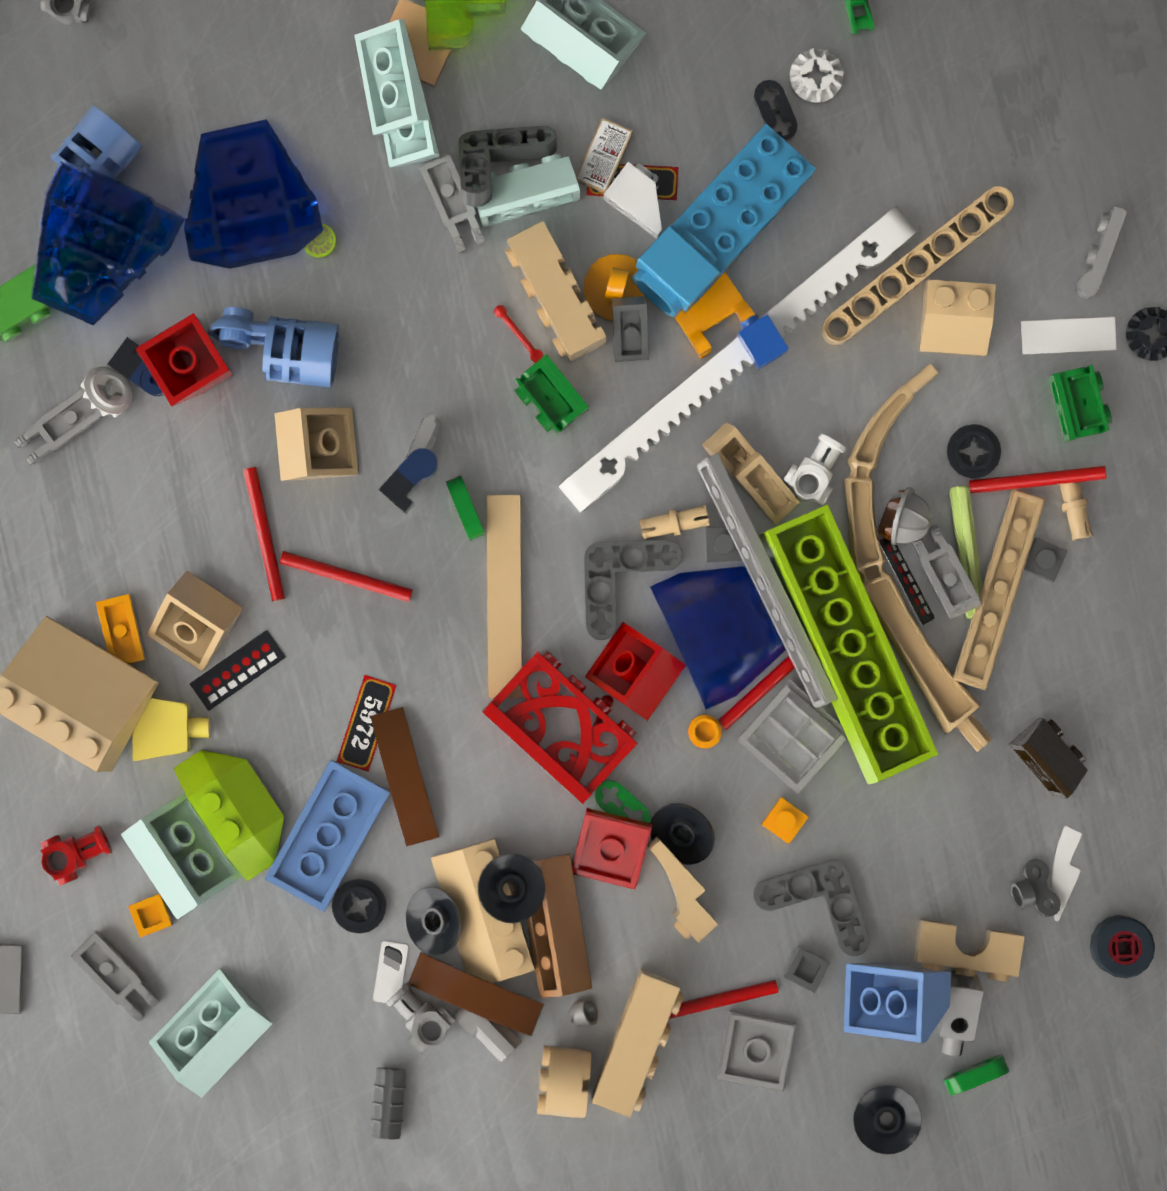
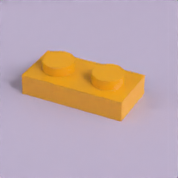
[96,594,146,664]

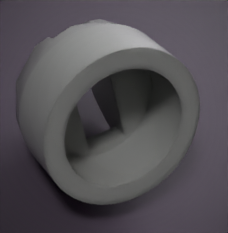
[568,998,598,1027]

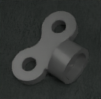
[1011,859,1061,917]

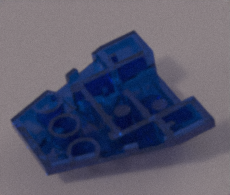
[31,161,185,326]

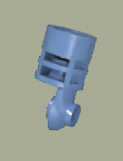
[39,105,143,237]
[207,307,340,388]

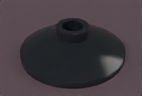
[650,803,715,865]
[477,854,545,923]
[406,887,462,955]
[853,1086,922,1154]

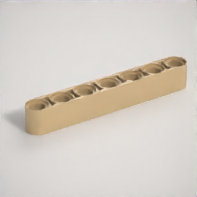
[821,186,1014,346]

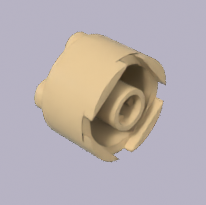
[537,1045,592,1118]

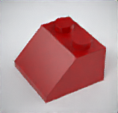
[135,313,233,407]
[585,622,686,721]

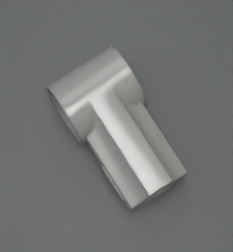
[453,1008,522,1062]

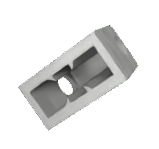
[937,970,983,1056]

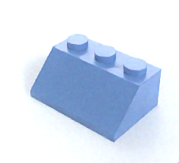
[844,963,951,1043]

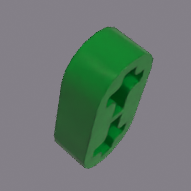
[445,475,485,541]
[595,780,651,823]
[943,1055,1010,1096]

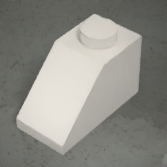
[603,162,662,239]

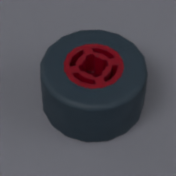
[1090,915,1155,979]

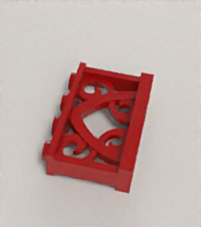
[482,651,638,804]

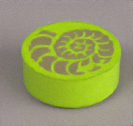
[302,223,337,259]

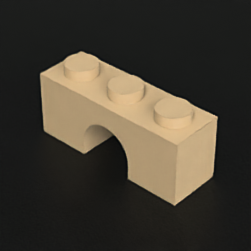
[914,919,1025,982]

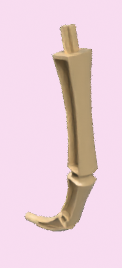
[844,364,993,752]

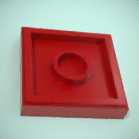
[572,808,652,890]

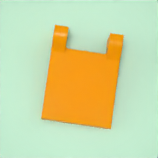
[674,272,755,359]

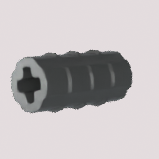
[370,1067,406,1139]

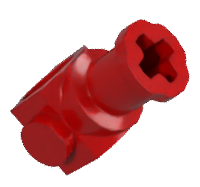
[40,825,112,886]

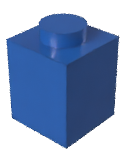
[737,314,789,370]

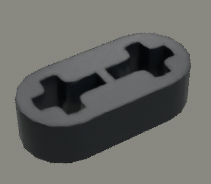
[753,80,798,142]

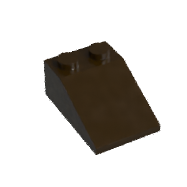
[1008,718,1088,799]

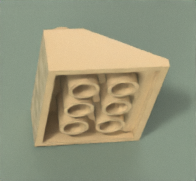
[0,616,159,772]

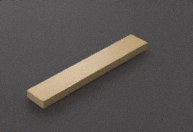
[952,489,1046,690]
[486,495,522,698]

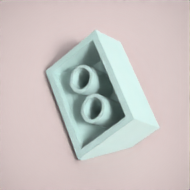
[520,0,647,90]
[473,154,580,227]
[121,793,242,919]
[149,969,272,1098]

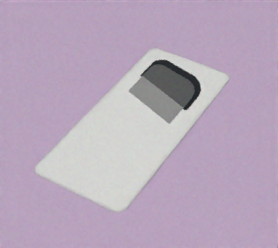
[373,941,408,1003]

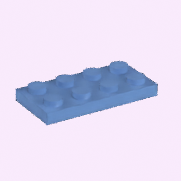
[265,760,391,912]

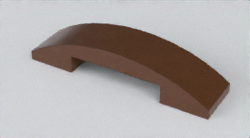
[370,707,439,846]
[408,952,544,1036]

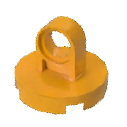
[583,254,648,322]

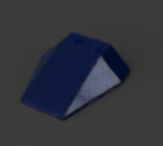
[184,119,324,269]
[650,566,786,710]

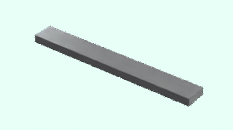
[696,453,838,708]

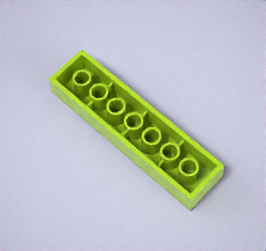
[758,504,939,784]

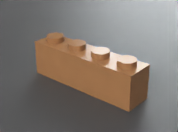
[527,854,592,998]

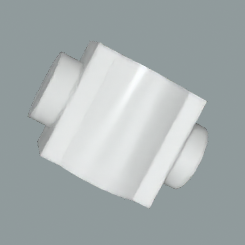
[783,434,847,505]

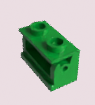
[514,354,589,435]
[1048,364,1112,442]

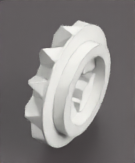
[790,48,844,103]
[81,366,133,418]

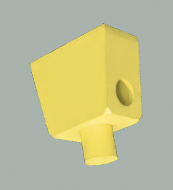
[132,697,211,761]

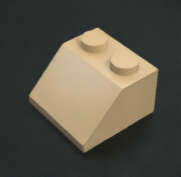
[919,279,996,356]
[274,407,359,481]
[147,571,243,672]

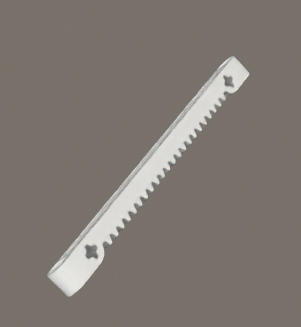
[559,206,918,513]

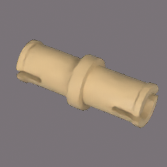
[1059,482,1094,541]
[639,504,710,540]

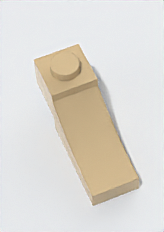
[702,422,800,525]
[647,836,718,943]

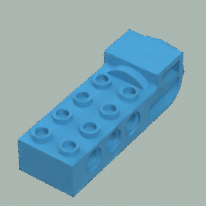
[632,124,816,317]

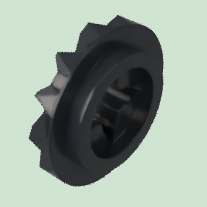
[1126,307,1167,361]
[946,424,1001,479]
[332,879,387,934]

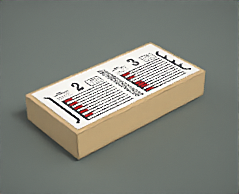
[576,118,633,193]

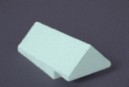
[355,19,440,168]

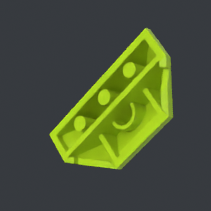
[173,750,285,881]

